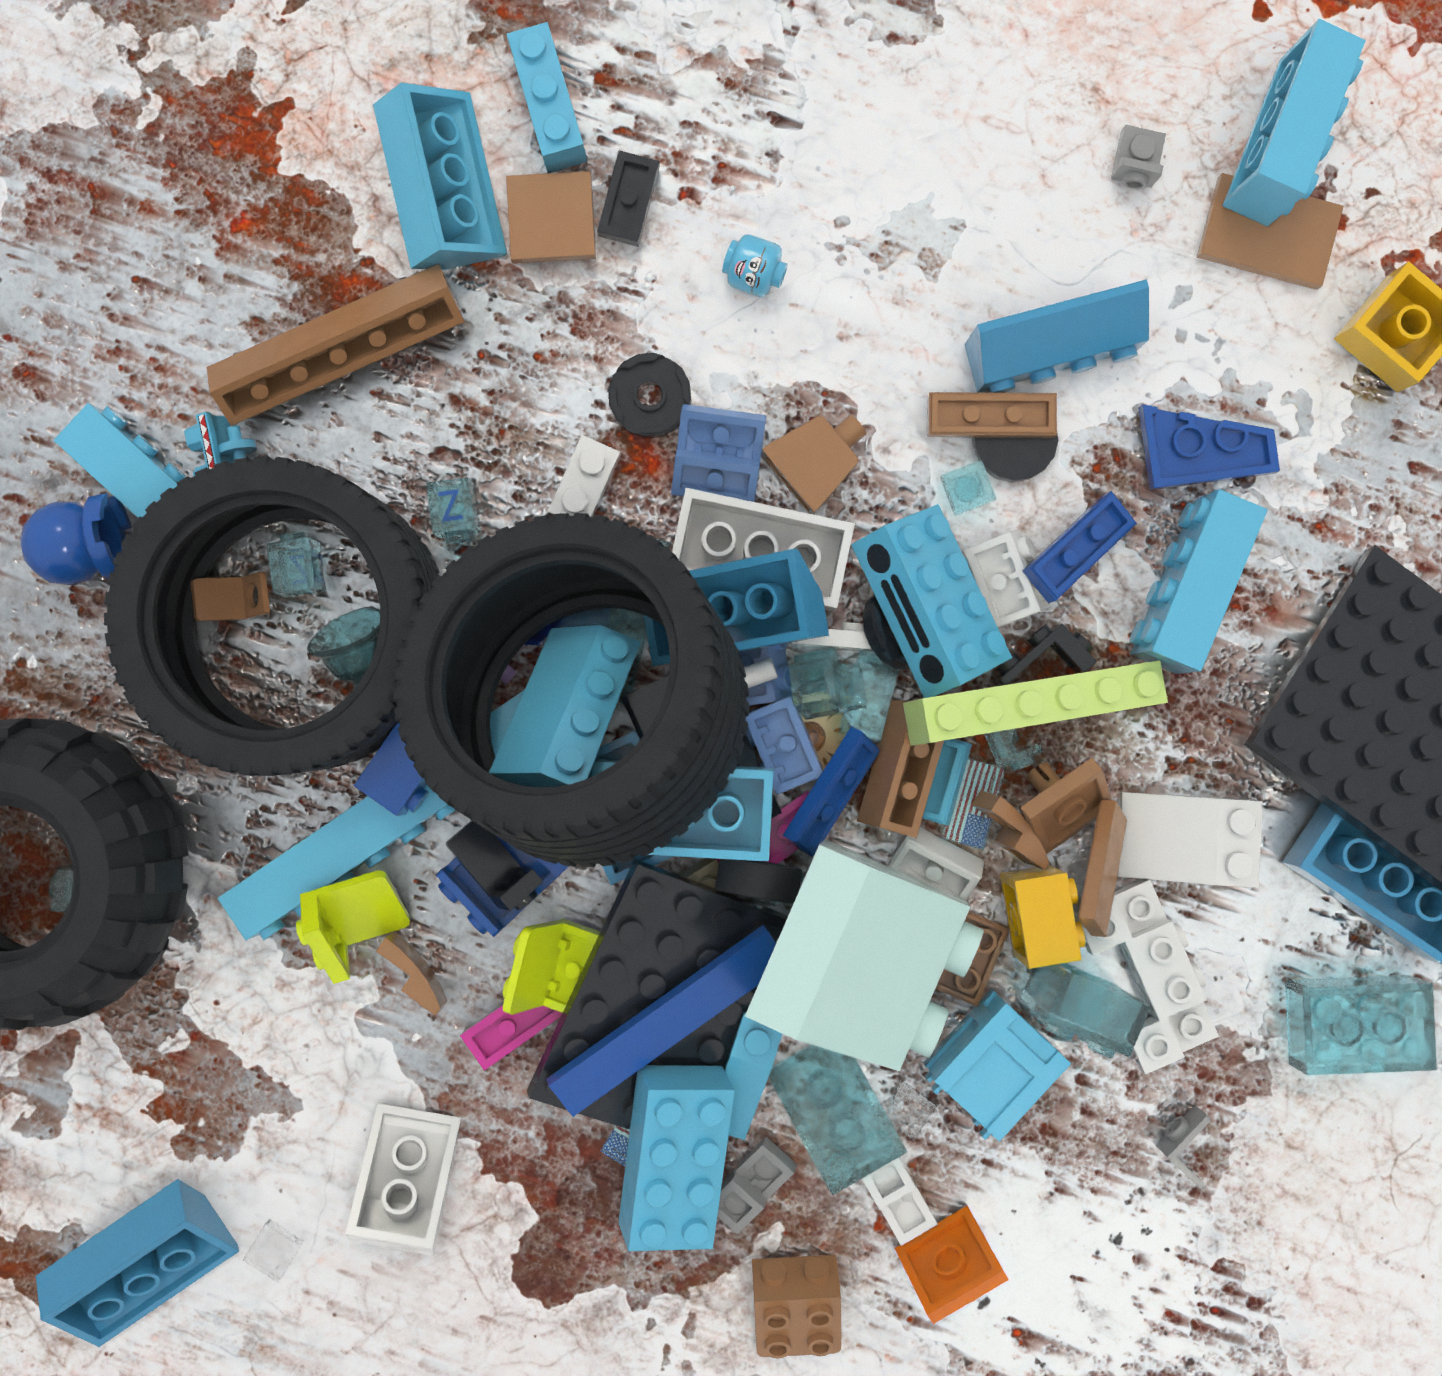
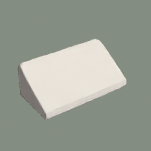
[888,827,984,900]

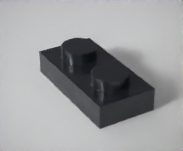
[597,150,660,247]

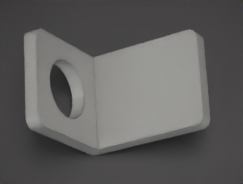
[1156,1106,1211,1191]

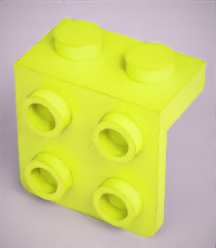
[296,870,410,984]
[502,919,600,1015]

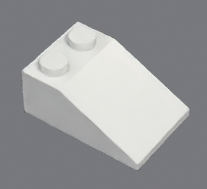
[1117,792,1263,888]
[345,1103,461,1256]

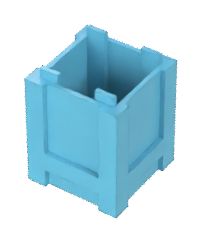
[923,988,1071,1142]

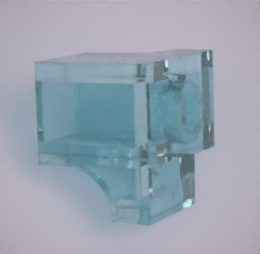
[788,647,867,720]

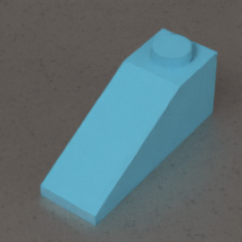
[723,1012,782,1140]

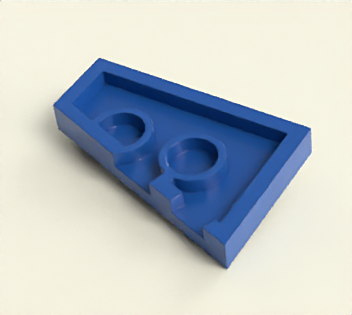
[1138,404,1280,490]

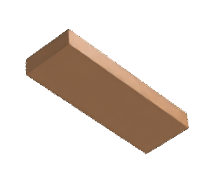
[927,392,1057,438]
[1078,800,1127,937]

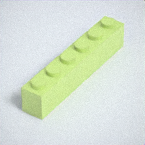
[903,660,1168,746]

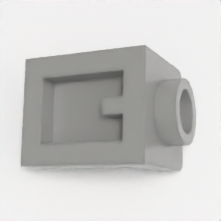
[1111,125,1166,190]

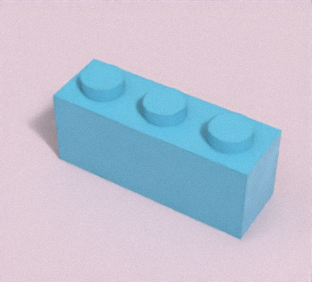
[507,22,588,173]
[53,403,187,518]

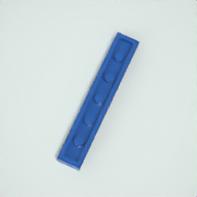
[546,925,776,1117]

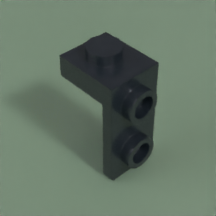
[992,623,1097,686]
[446,820,543,911]

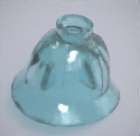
[307,608,380,688]

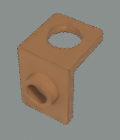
[191,572,270,622]

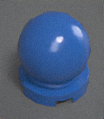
[20,493,132,586]

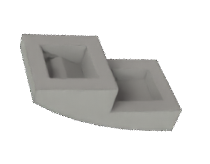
[717,1137,798,1234]

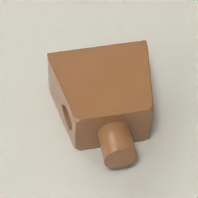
[761,415,867,515]

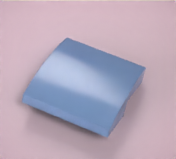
[671,404,766,502]

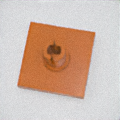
[894,1206,1009,1324]

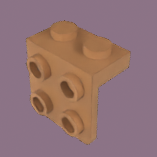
[752,1255,841,1359]

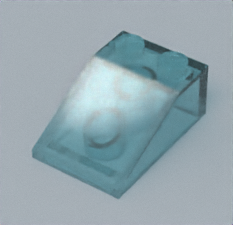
[769,1045,908,1195]

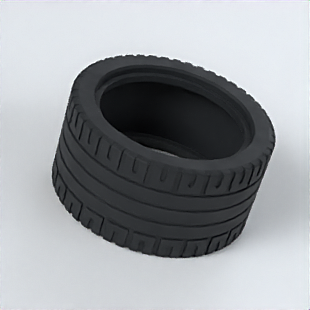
[104,456,440,776]
[393,513,749,867]

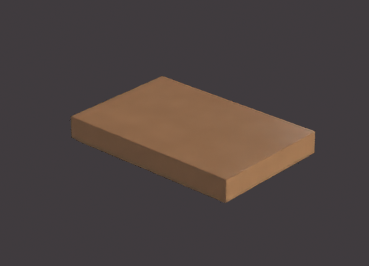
[1196,173,1344,290]

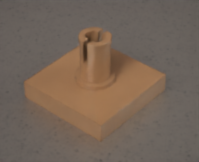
[1020,758,1112,854]

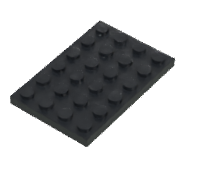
[527,859,788,1130]

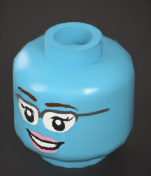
[722,234,788,297]

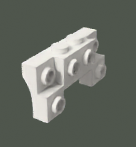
[1073,879,1219,1075]

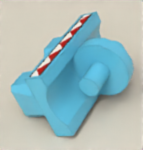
[184,412,257,476]

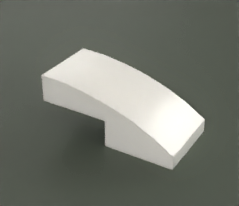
[858,1149,938,1246]

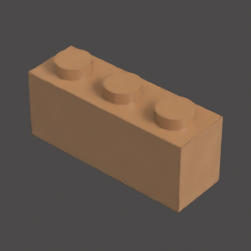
[857,699,944,838]

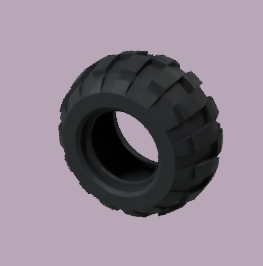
[0,718,188,1031]

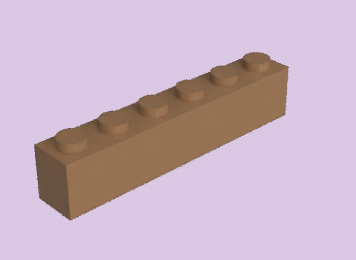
[206,264,465,426]

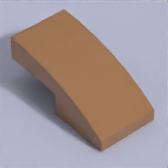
[972,790,1049,870]
[376,932,447,1016]

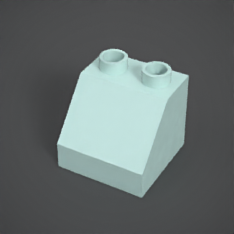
[745,839,984,1071]

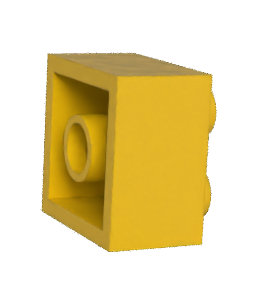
[1334,261,1442,393]
[999,865,1085,969]

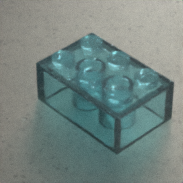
[1021,963,1151,1058]
[1285,975,1437,1075]

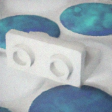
[964,529,1050,627]

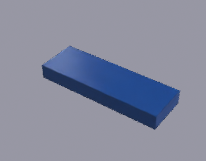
[1022,491,1137,604]
[782,727,880,857]

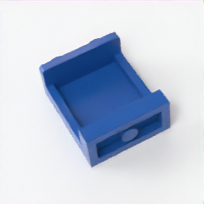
[435,835,569,937]

